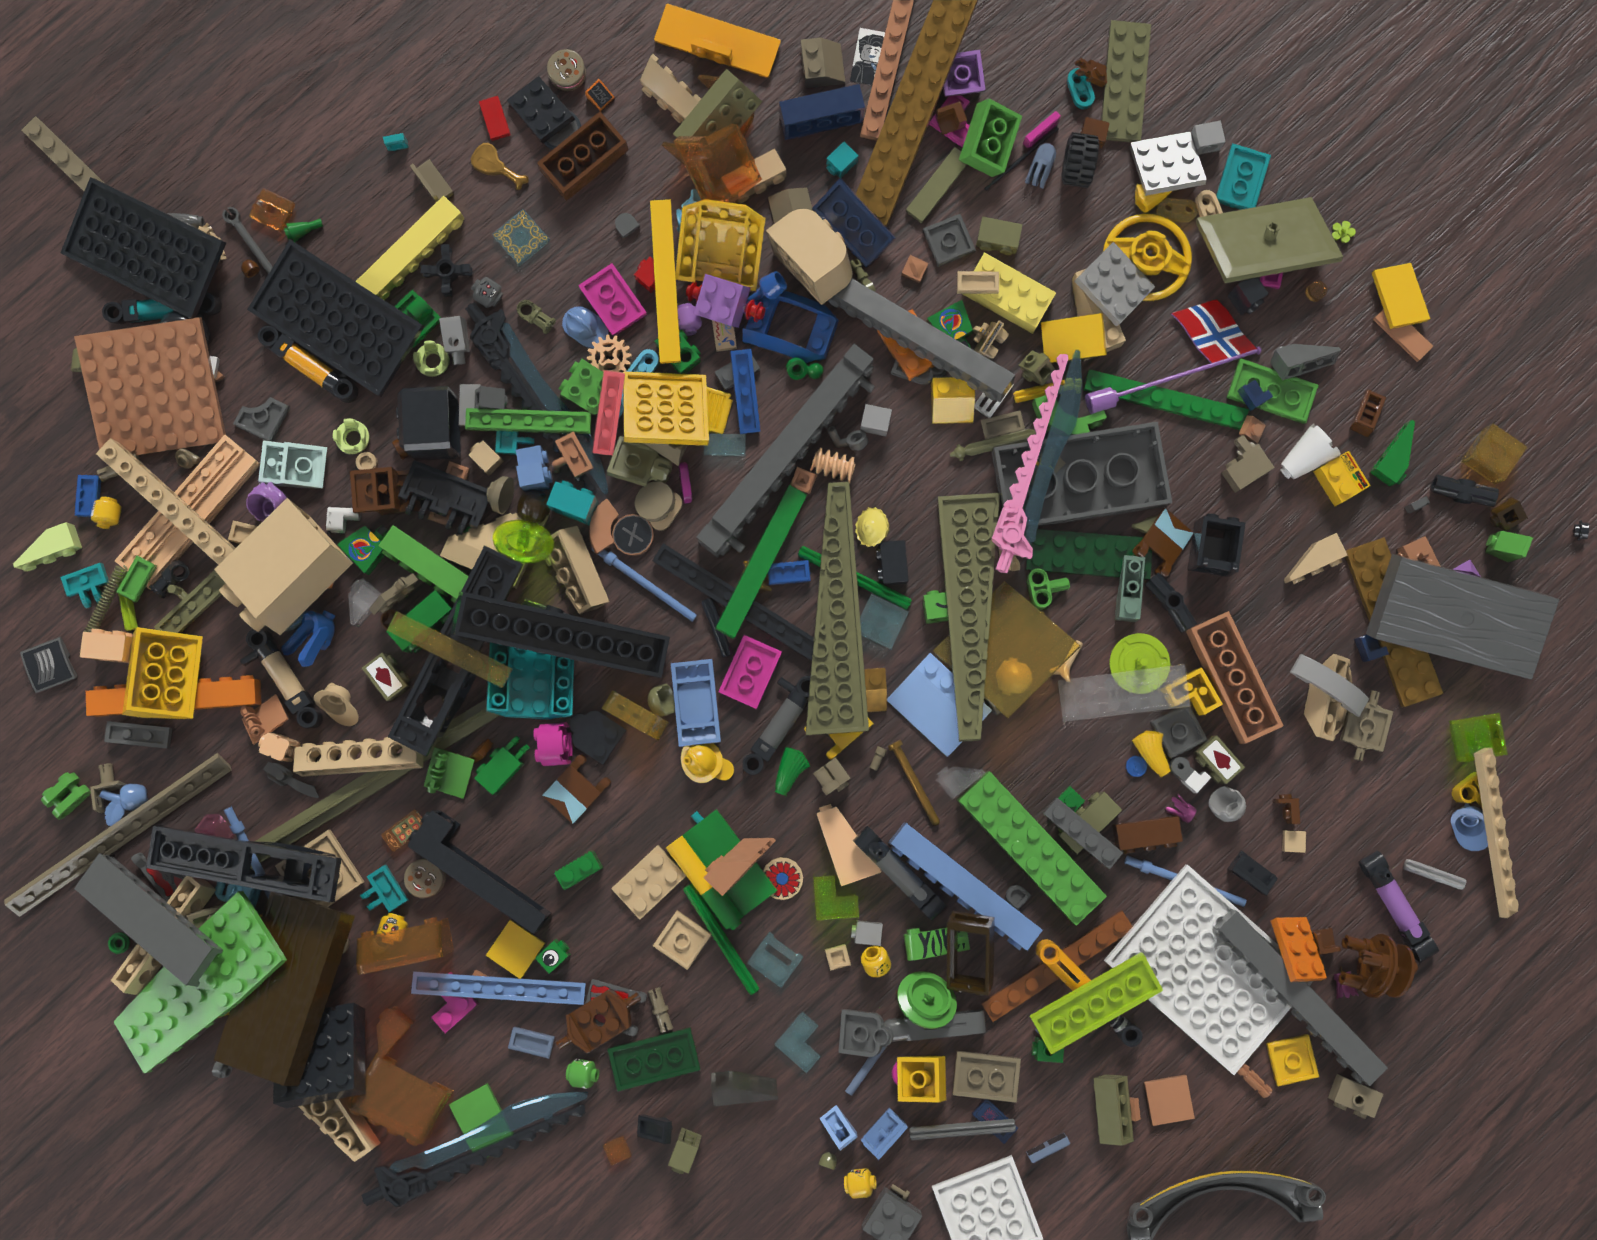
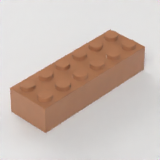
[1186,611,1283,744]

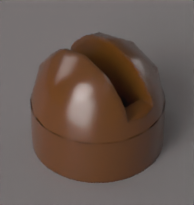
[241,260,260,278]

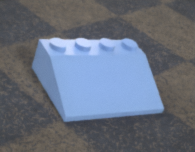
[887,653,992,757]

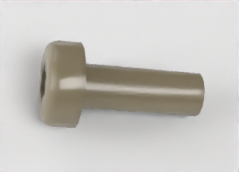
[890,1184,910,1201]

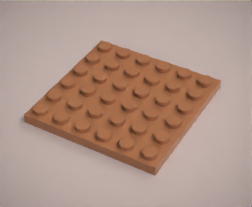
[74,317,226,455]

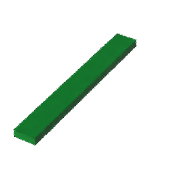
[715,485,807,638]

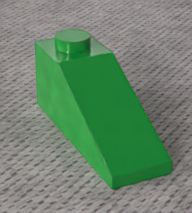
[1370,420,1415,487]

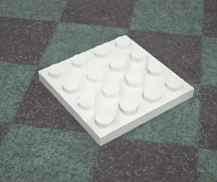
[932,1155,1043,1240]

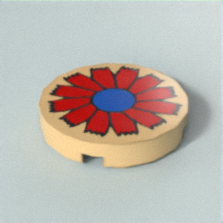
[763,857,803,900]

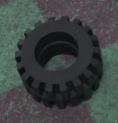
[1062,132,1099,188]

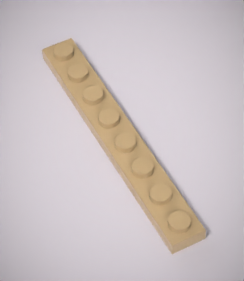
[1474,748,1519,918]

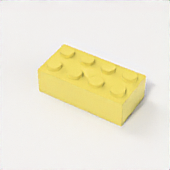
[963,252,1056,334]

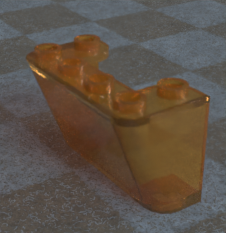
[347,1052,454,1146]

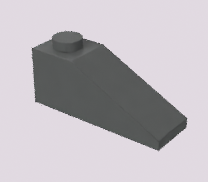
[1270,344,1341,381]

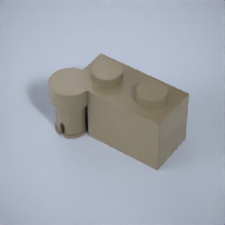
[813,757,850,796]

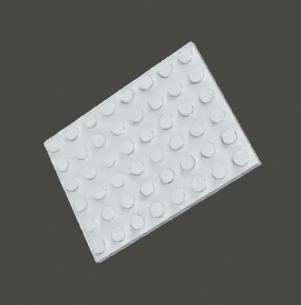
[1104,864,1313,1075]

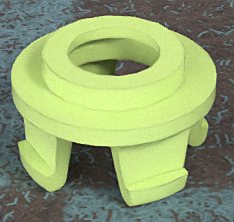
[413,341,449,377]
[333,419,370,454]

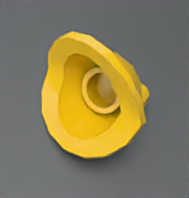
[681,743,723,783]

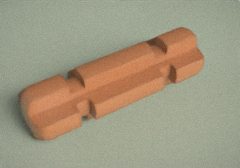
[1237,1063,1273,1098]

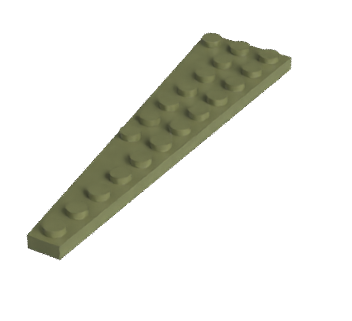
[805,482,869,736]
[937,493,1000,742]

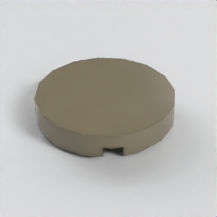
[635,481,676,522]

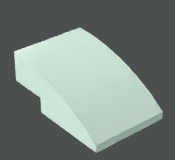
[258,441,327,489]

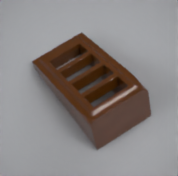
[1350,389,1386,437]

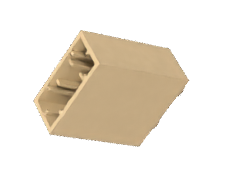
[214,498,353,635]

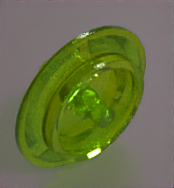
[493,520,554,563]

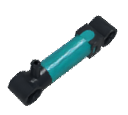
[102,293,222,325]

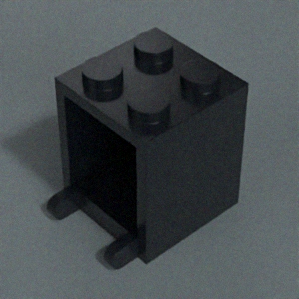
[1187,514,1246,577]

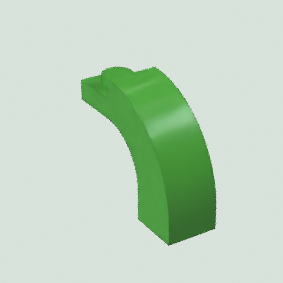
[1032,395,1107,437]

